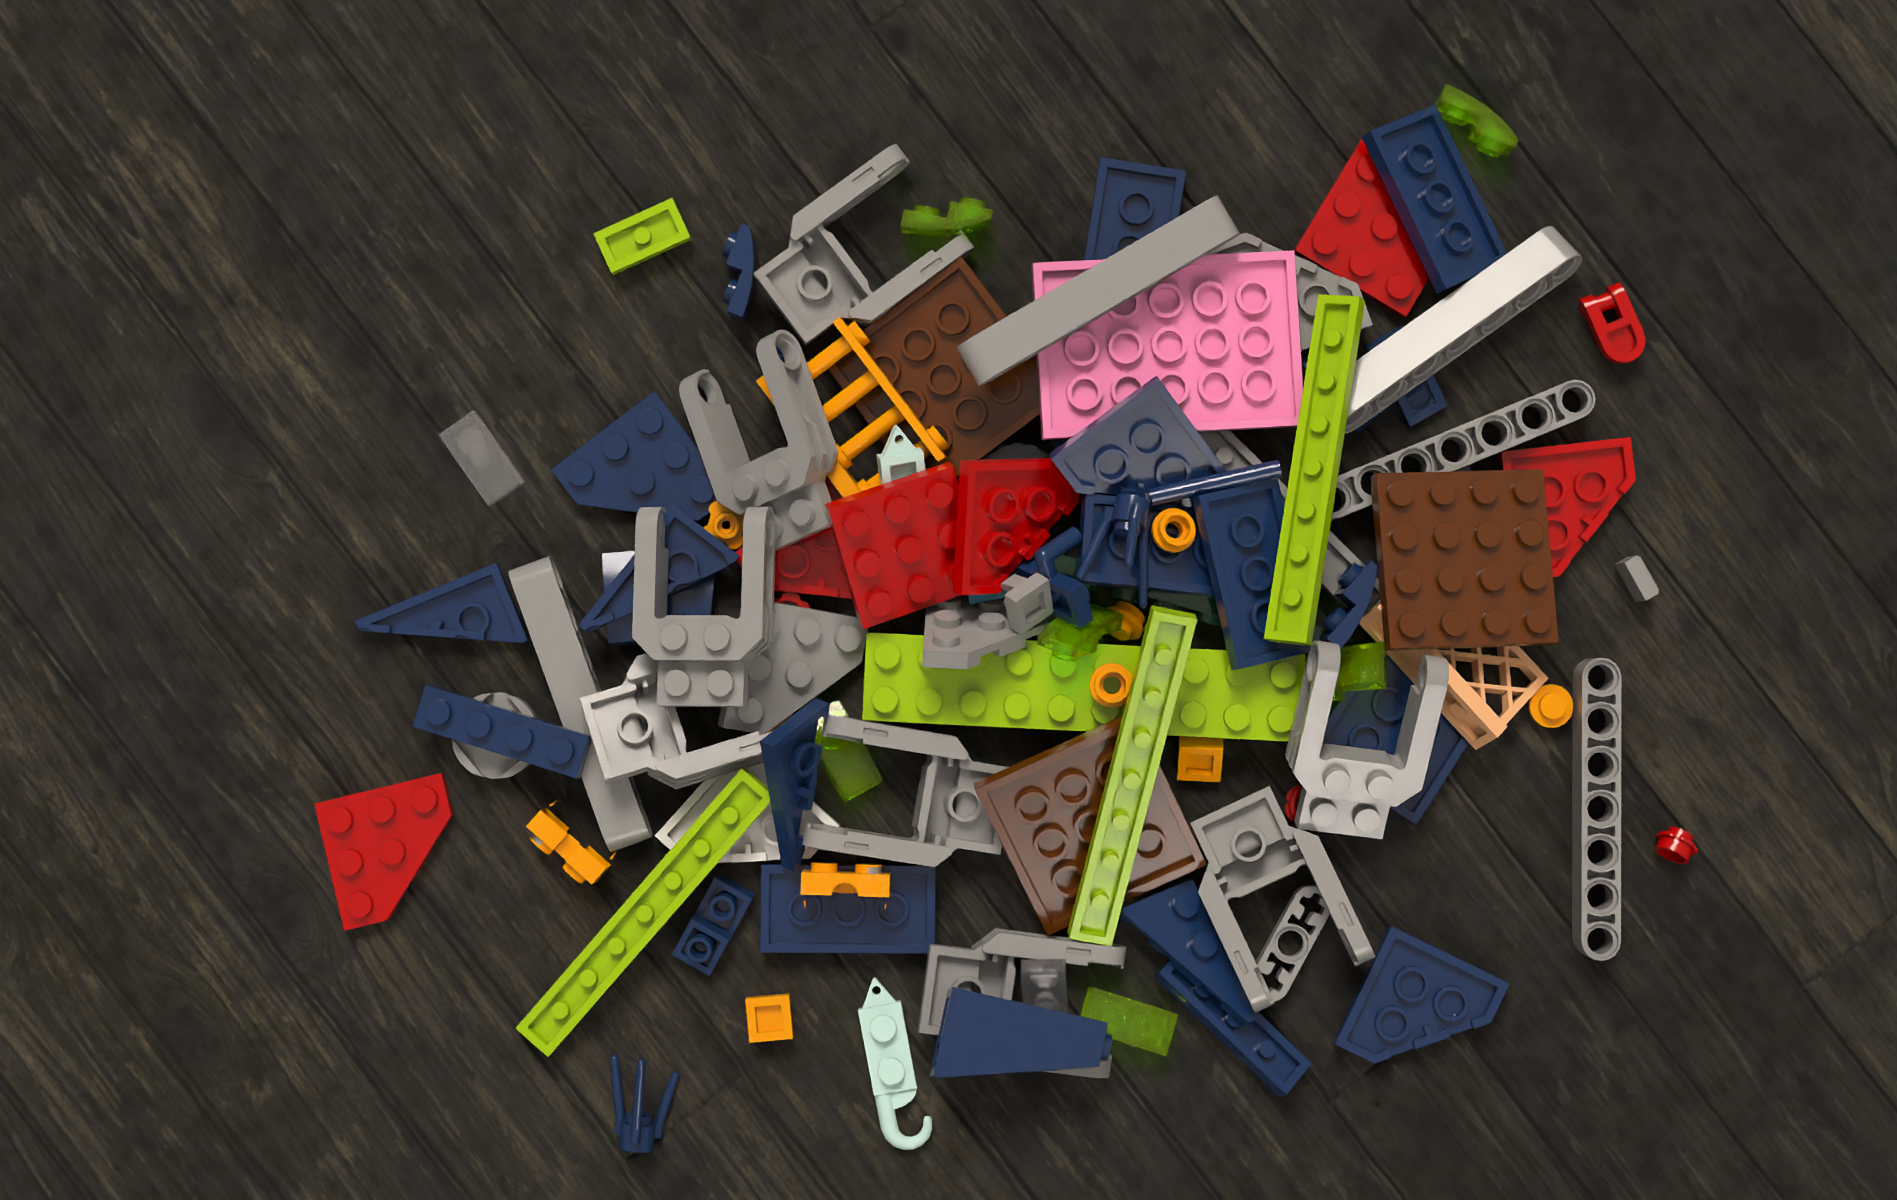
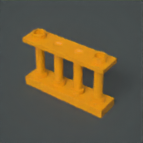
[756,317,949,497]

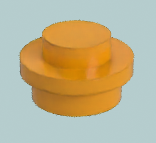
[1102,601,1145,641]
[1529,684,1573,728]

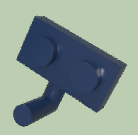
[1015,527,1094,629]

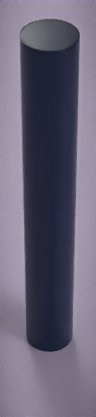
[1148,460,1282,506]

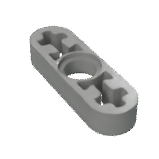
[1256,884,1330,1002]

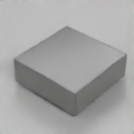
[1614,555,1659,602]

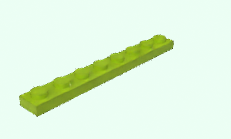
[1264,294,1365,646]
[1067,605,1197,947]
[516,766,771,1057]

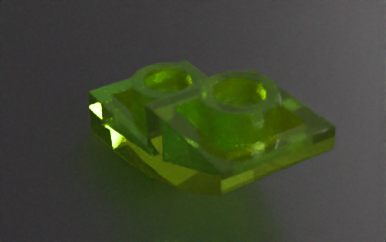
[1434,84,1519,157]
[901,197,993,236]
[1037,603,1124,661]
[1305,642,1387,701]
[815,700,882,802]
[1080,987,1178,1056]

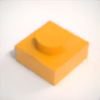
[1177,736,1223,782]
[745,993,794,1043]

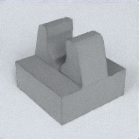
[1000,572,1054,635]

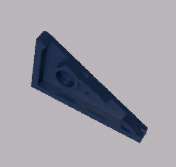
[578,505,741,633]
[355,563,530,643]
[760,698,829,872]
[1119,879,1258,1025]

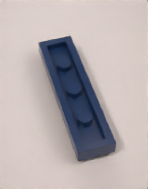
[413,685,592,778]
[1153,959,1312,1097]

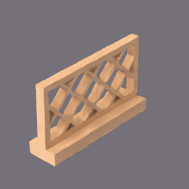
[1359,600,1549,750]

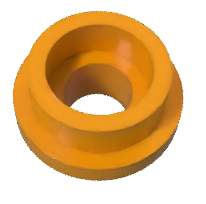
[1151,508,1196,553]
[1089,663,1133,707]

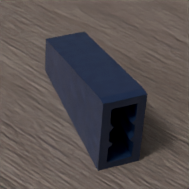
[929,987,1112,1079]

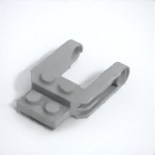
[753,144,975,346]
[679,330,839,551]
[632,507,776,707]
[1285,640,1449,839]
[579,653,771,789]
[802,715,1008,867]
[1190,786,1375,1013]
[918,928,1127,1078]

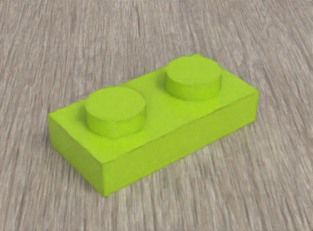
[593,198,692,275]

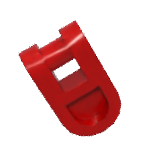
[1578,282,1646,364]

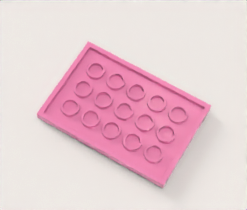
[1031,250,1303,440]

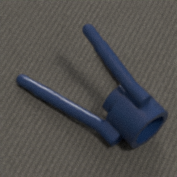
[1076,494,1151,608]
[610,1054,679,1153]

